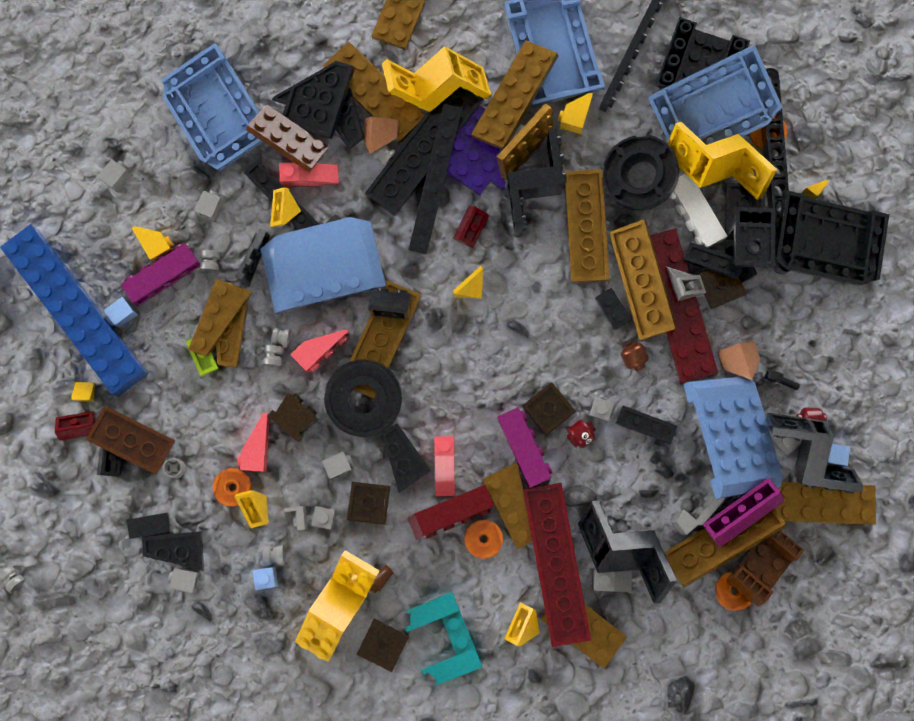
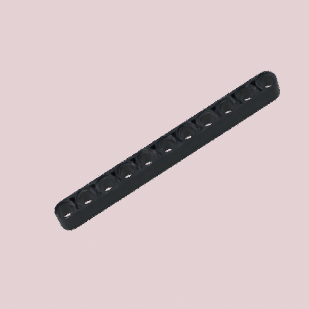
[761,68,790,275]

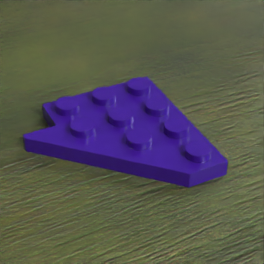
[447,105,505,196]

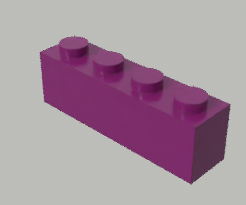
[121,243,200,307]
[497,407,553,488]
[703,478,784,548]

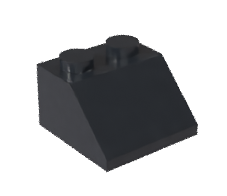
[368,288,412,320]

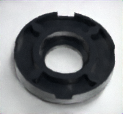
[602,135,679,211]
[324,359,402,437]

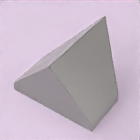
[666,266,706,302]

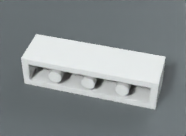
[670,174,727,248]

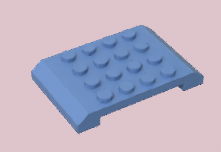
[504,0,605,107]
[683,376,783,499]

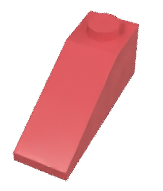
[279,162,339,188]
[237,413,270,472]
[434,436,455,496]

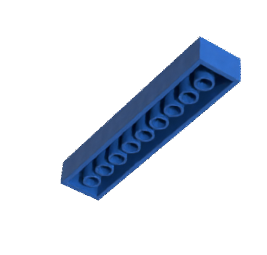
[0,224,149,397]

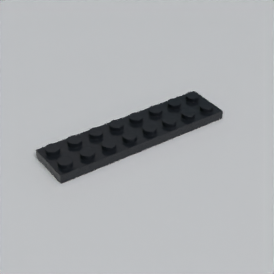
[365,86,484,216]

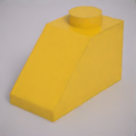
[558,93,593,134]
[132,226,174,263]

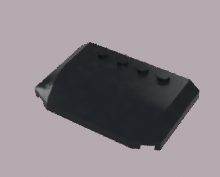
[775,190,890,286]

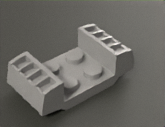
[670,472,725,535]

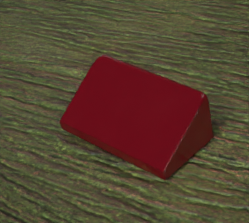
[453,206,489,248]
[54,411,96,440]

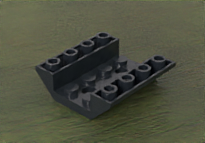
[655,17,751,90]

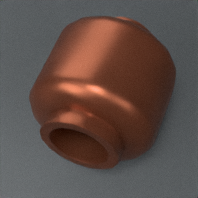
[620,341,649,371]

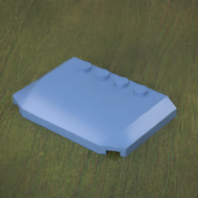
[162,43,263,171]
[648,45,782,152]
[261,217,386,314]

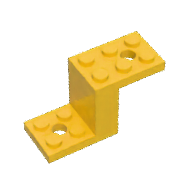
[382,46,491,112]
[667,122,777,200]
[295,550,379,662]

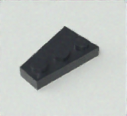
[335,85,365,149]
[235,229,270,287]
[382,423,431,493]
[142,531,204,571]

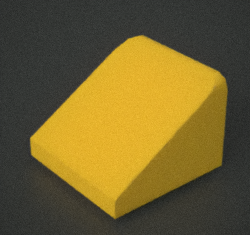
[802,180,829,199]
[71,382,95,402]

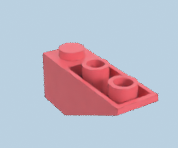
[290,329,350,374]

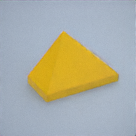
[270,187,301,227]
[453,266,483,299]
[234,490,269,528]
[504,603,540,647]

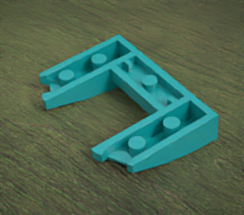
[405,592,482,685]

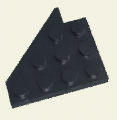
[272,61,355,139]

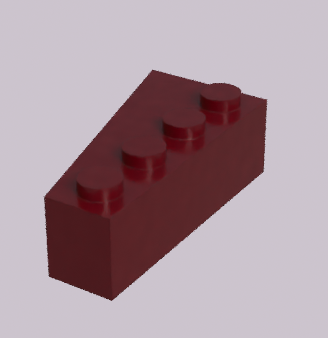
[407,485,494,540]

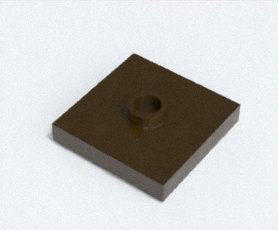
[696,270,747,310]
[522,382,576,436]
[347,481,391,525]
[356,618,410,672]

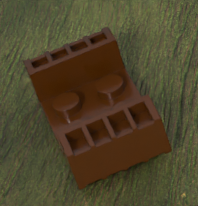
[727,530,804,607]

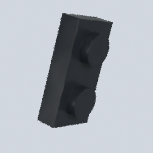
[595,288,632,330]

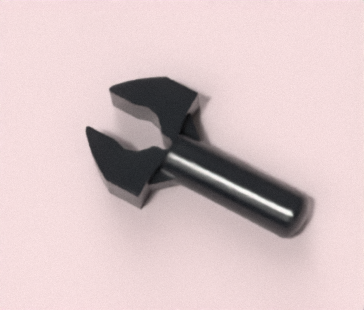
[764,370,800,390]

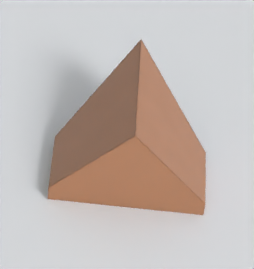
[364,117,399,155]
[717,341,760,380]

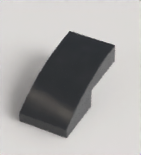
[126,512,170,539]

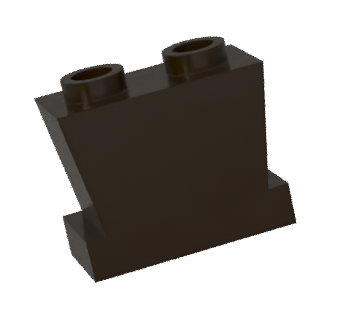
[267,392,319,442]

